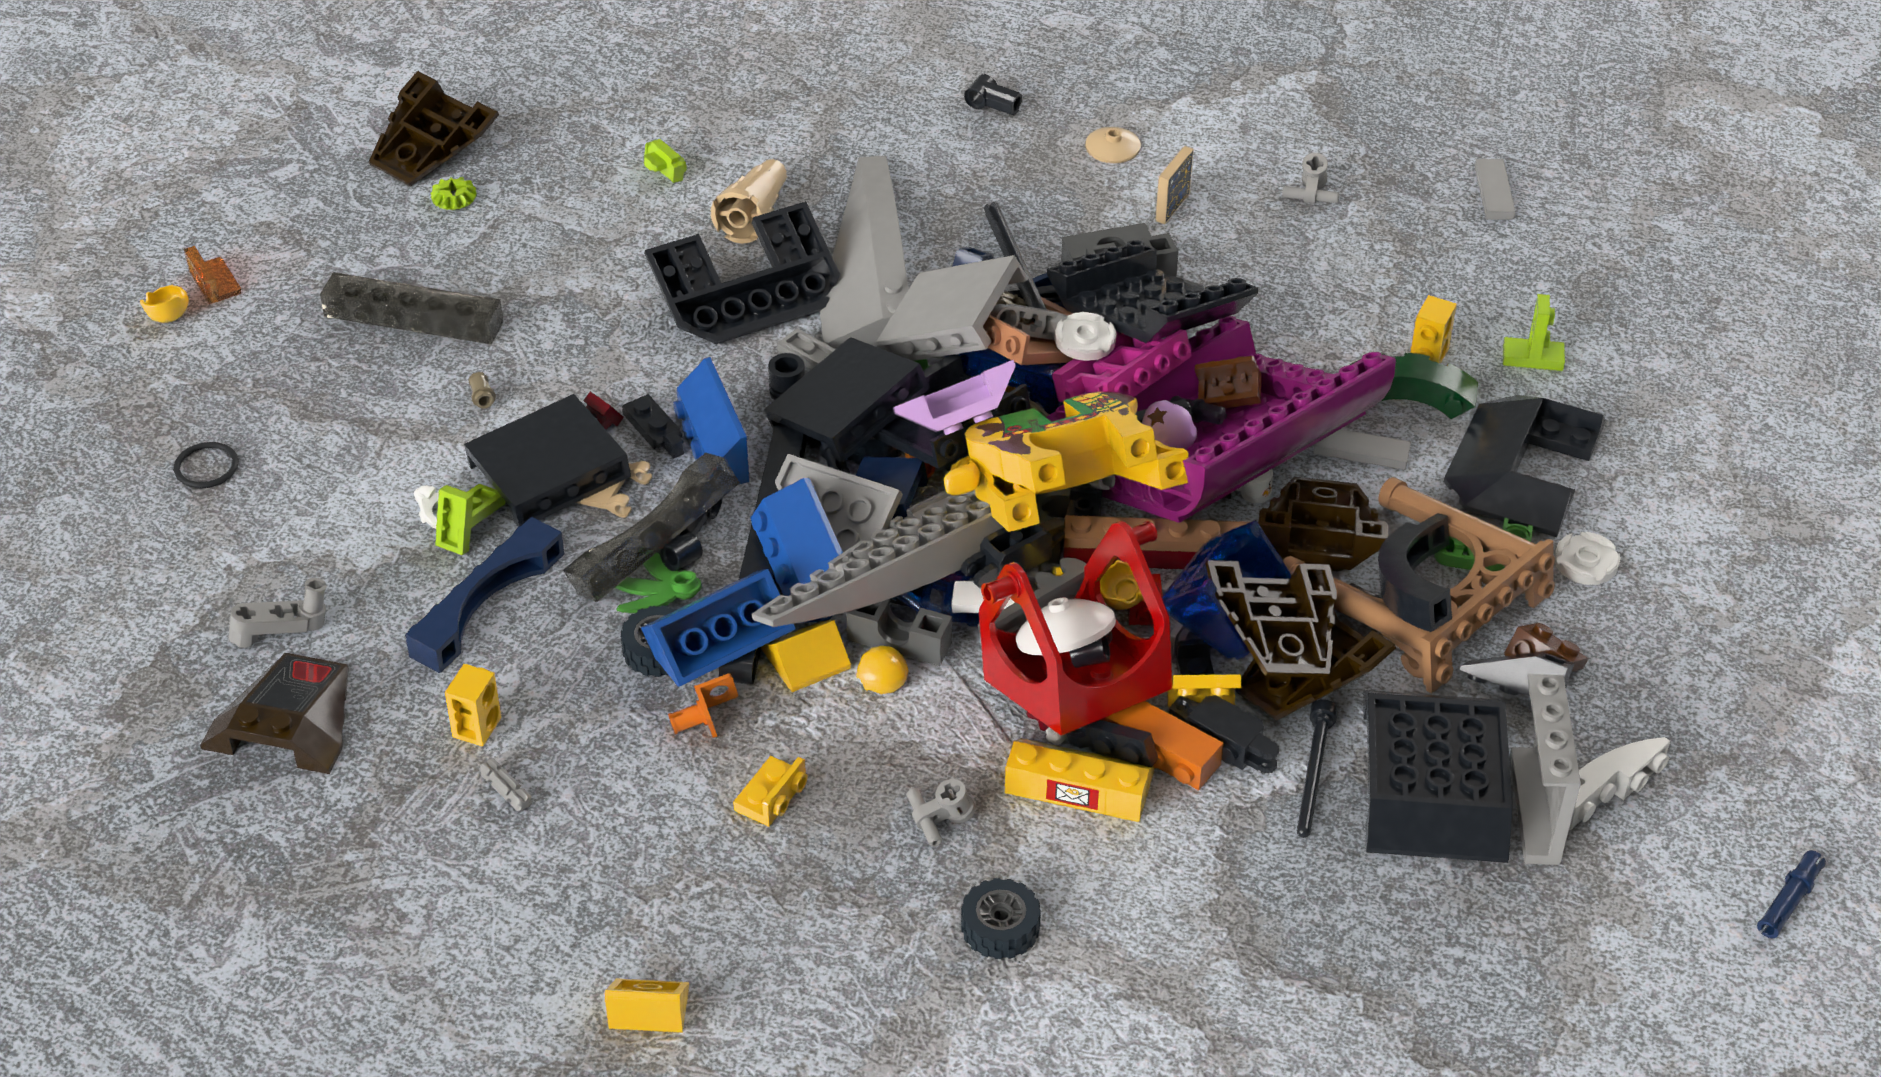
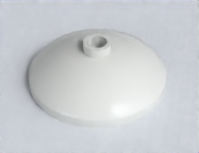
[1016,598,1116,655]

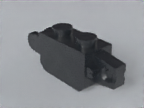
[960,517,1065,588]
[1169,695,1279,774]

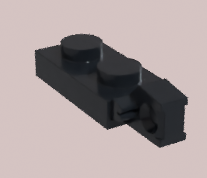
[622,394,684,459]
[1066,720,1158,767]

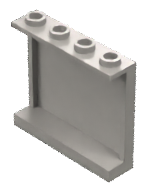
[876,255,1028,361]
[1510,674,1581,865]

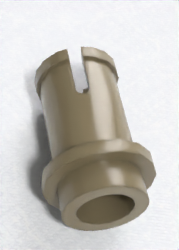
[468,372,496,408]

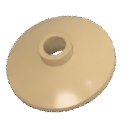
[1085,127,1141,163]

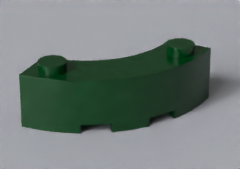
[1350,352,1478,419]

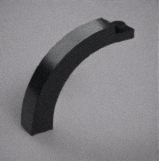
[1378,513,1452,632]

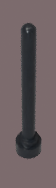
[1297,699,1338,838]

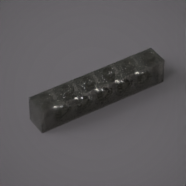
[320,272,504,345]

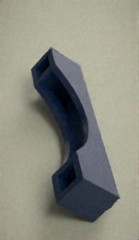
[405,517,565,673]

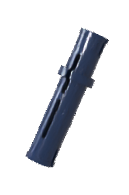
[1757,850,1826,939]

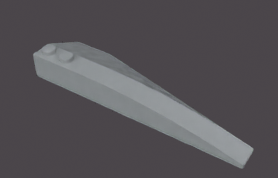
[820,156,909,348]
[752,490,1003,627]

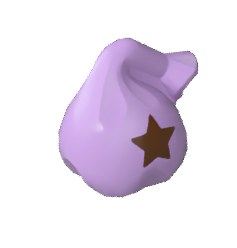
[1142,400,1197,450]

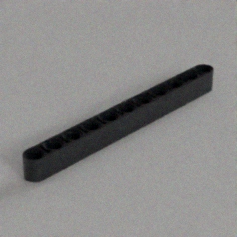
[719,424,807,685]

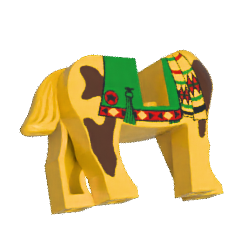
[944,392,1189,532]

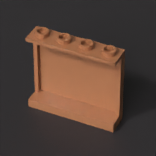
[983,297,1073,365]

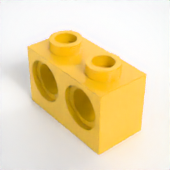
[1410,295,1457,363]
[445,664,502,747]

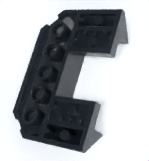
[644,201,840,344]
[1443,395,1606,538]

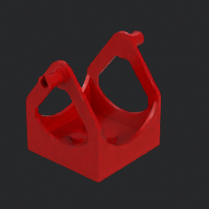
[979,520,1172,736]

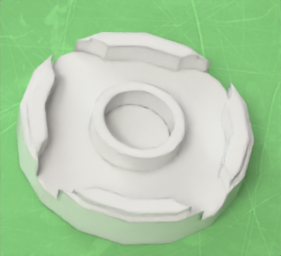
[1055,312,1117,361]
[1554,532,1621,585]

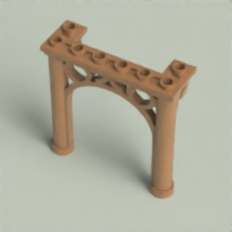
[1275,477,1555,694]

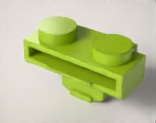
[643,139,687,183]

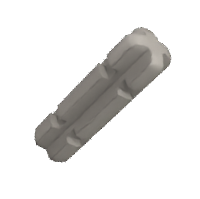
[480,759,532,812]

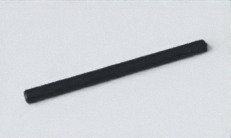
[984,202,1047,323]

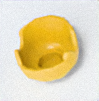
[140,285,189,323]
[1100,560,1144,610]
[856,645,909,694]

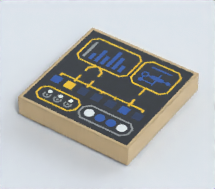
[1156,146,1194,224]

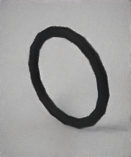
[173,442,239,488]

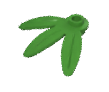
[606,546,702,613]

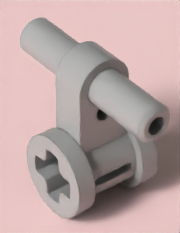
[1282,153,1339,204]
[907,779,975,847]

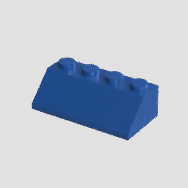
[673,357,749,490]
[750,478,843,624]
[641,569,796,687]

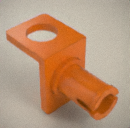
[668,674,739,738]

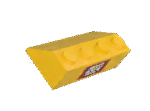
[1004,738,1155,822]

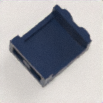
[855,457,928,519]

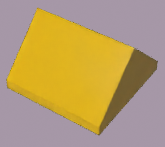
[761,620,851,692]
[605,978,689,1033]

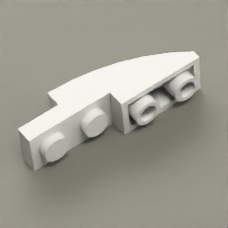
[1569,737,1670,830]

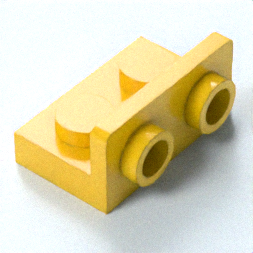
[1167,674,1241,708]
[733,755,808,827]

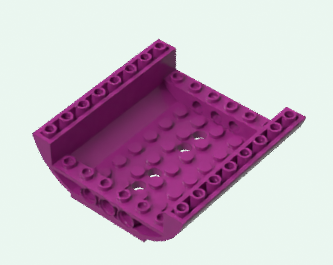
[1046,316,1396,523]

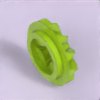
[431,177,477,210]

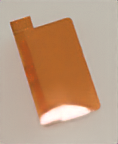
[184,246,242,305]

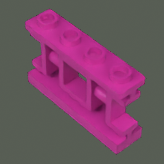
[1052,329,1191,402]

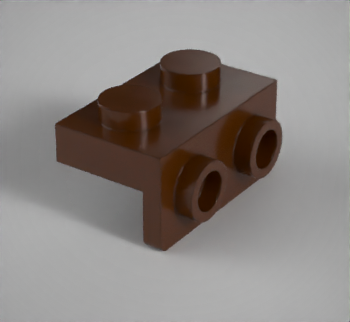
[1194,356,1261,408]
[1504,622,1589,672]

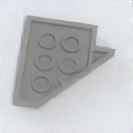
[775,454,903,552]

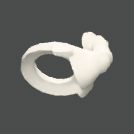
[414,485,439,529]

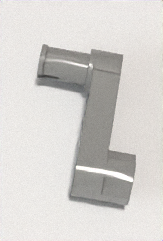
[990,304,1068,340]
[228,578,326,648]

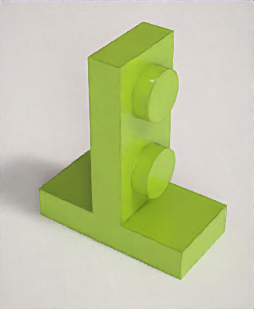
[1503,294,1565,371]
[435,484,505,555]

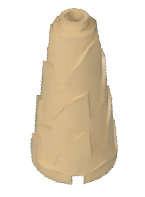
[711,159,787,244]

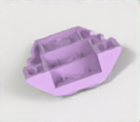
[893,360,1016,435]

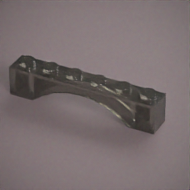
[563,453,740,602]

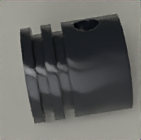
[768,353,805,400]

